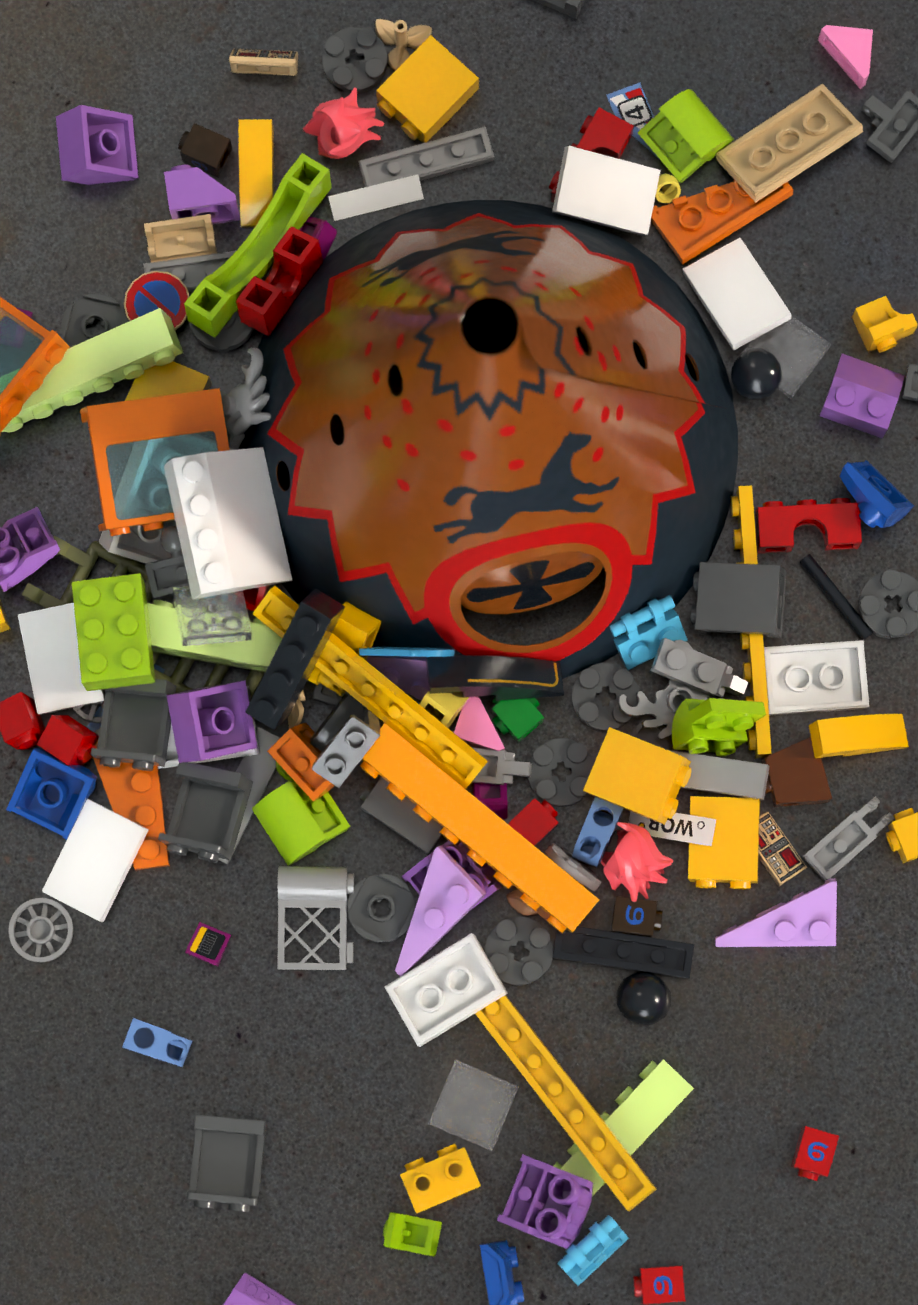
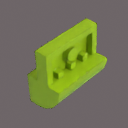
[637,89,734,183]
[672,698,766,756]
[252,781,350,866]

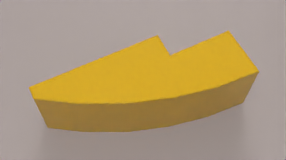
[239,119,274,228]
[809,714,909,759]

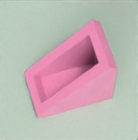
[818,25,873,89]
[454,696,505,752]

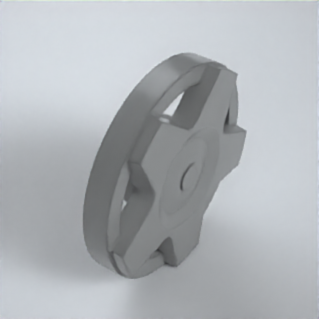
[545,842,602,891]

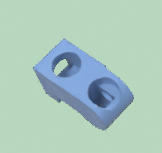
[572,797,624,868]
[122,1018,192,1067]

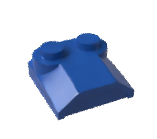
[839,460,914,528]
[6,747,97,840]
[480,1240,524,1305]

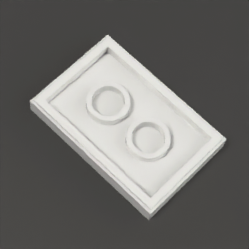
[552,146,660,236]
[683,238,791,351]
[18,603,105,715]
[764,640,869,716]
[42,799,149,922]
[385,933,508,1047]

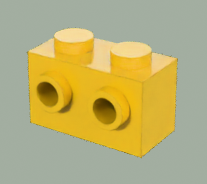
[400,1144,481,1214]

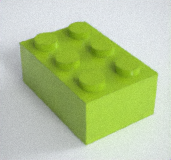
[72,573,156,691]

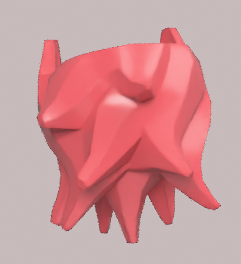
[303,88,384,159]
[600,822,673,902]

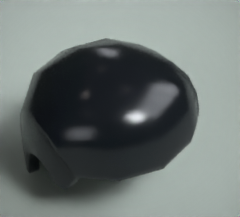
[731,348,782,400]
[617,972,671,1025]

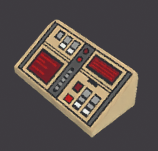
[229,49,298,76]
[758,811,807,887]

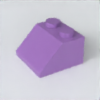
[56,105,138,185]
[164,165,240,224]
[820,354,905,439]
[166,681,258,763]

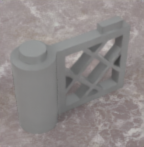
[277,866,354,970]

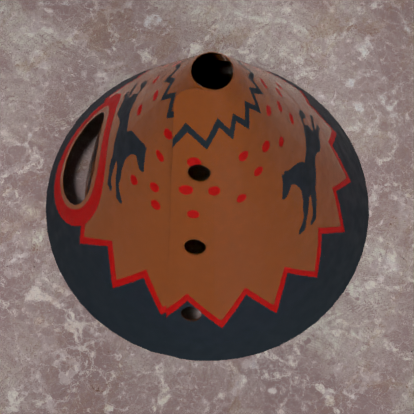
[238,200,738,679]

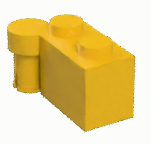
[308,601,381,697]

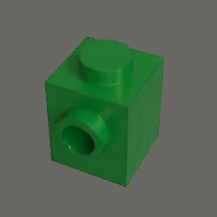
[491,698,544,744]

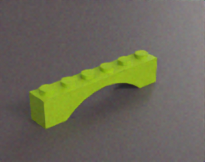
[184,153,332,338]

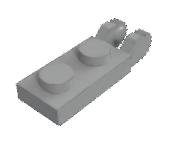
[803,796,894,882]

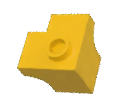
[852,296,918,353]

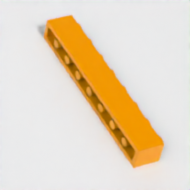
[360,723,599,933]

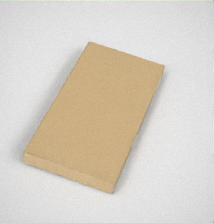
[716,83,863,203]

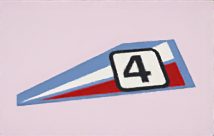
[606,83,658,158]

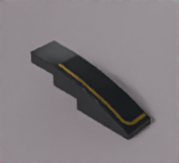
[426,655,564,701]

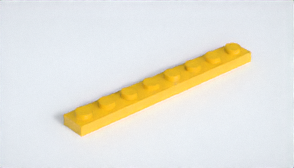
[731,485,772,759]
[253,586,488,789]
[475,995,656,1211]

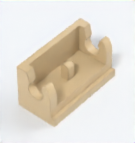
[144,214,217,263]

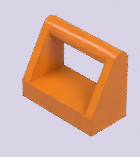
[267,722,351,801]

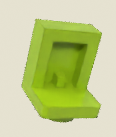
[383,1212,442,1257]

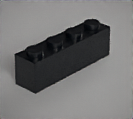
[245,589,345,730]

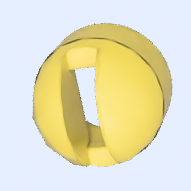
[655,174,681,203]

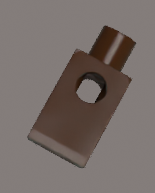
[762,737,832,807]

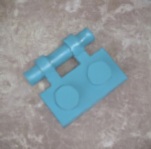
[609,595,688,670]
[557,1215,629,1286]

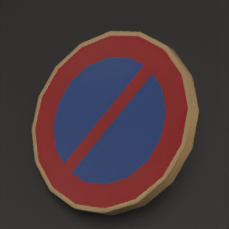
[124,271,190,331]

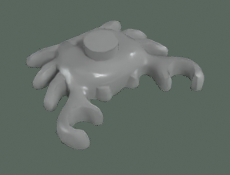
[220,347,271,450]
[618,640,723,739]

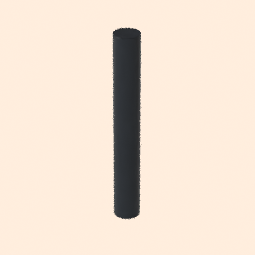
[800,554,873,641]

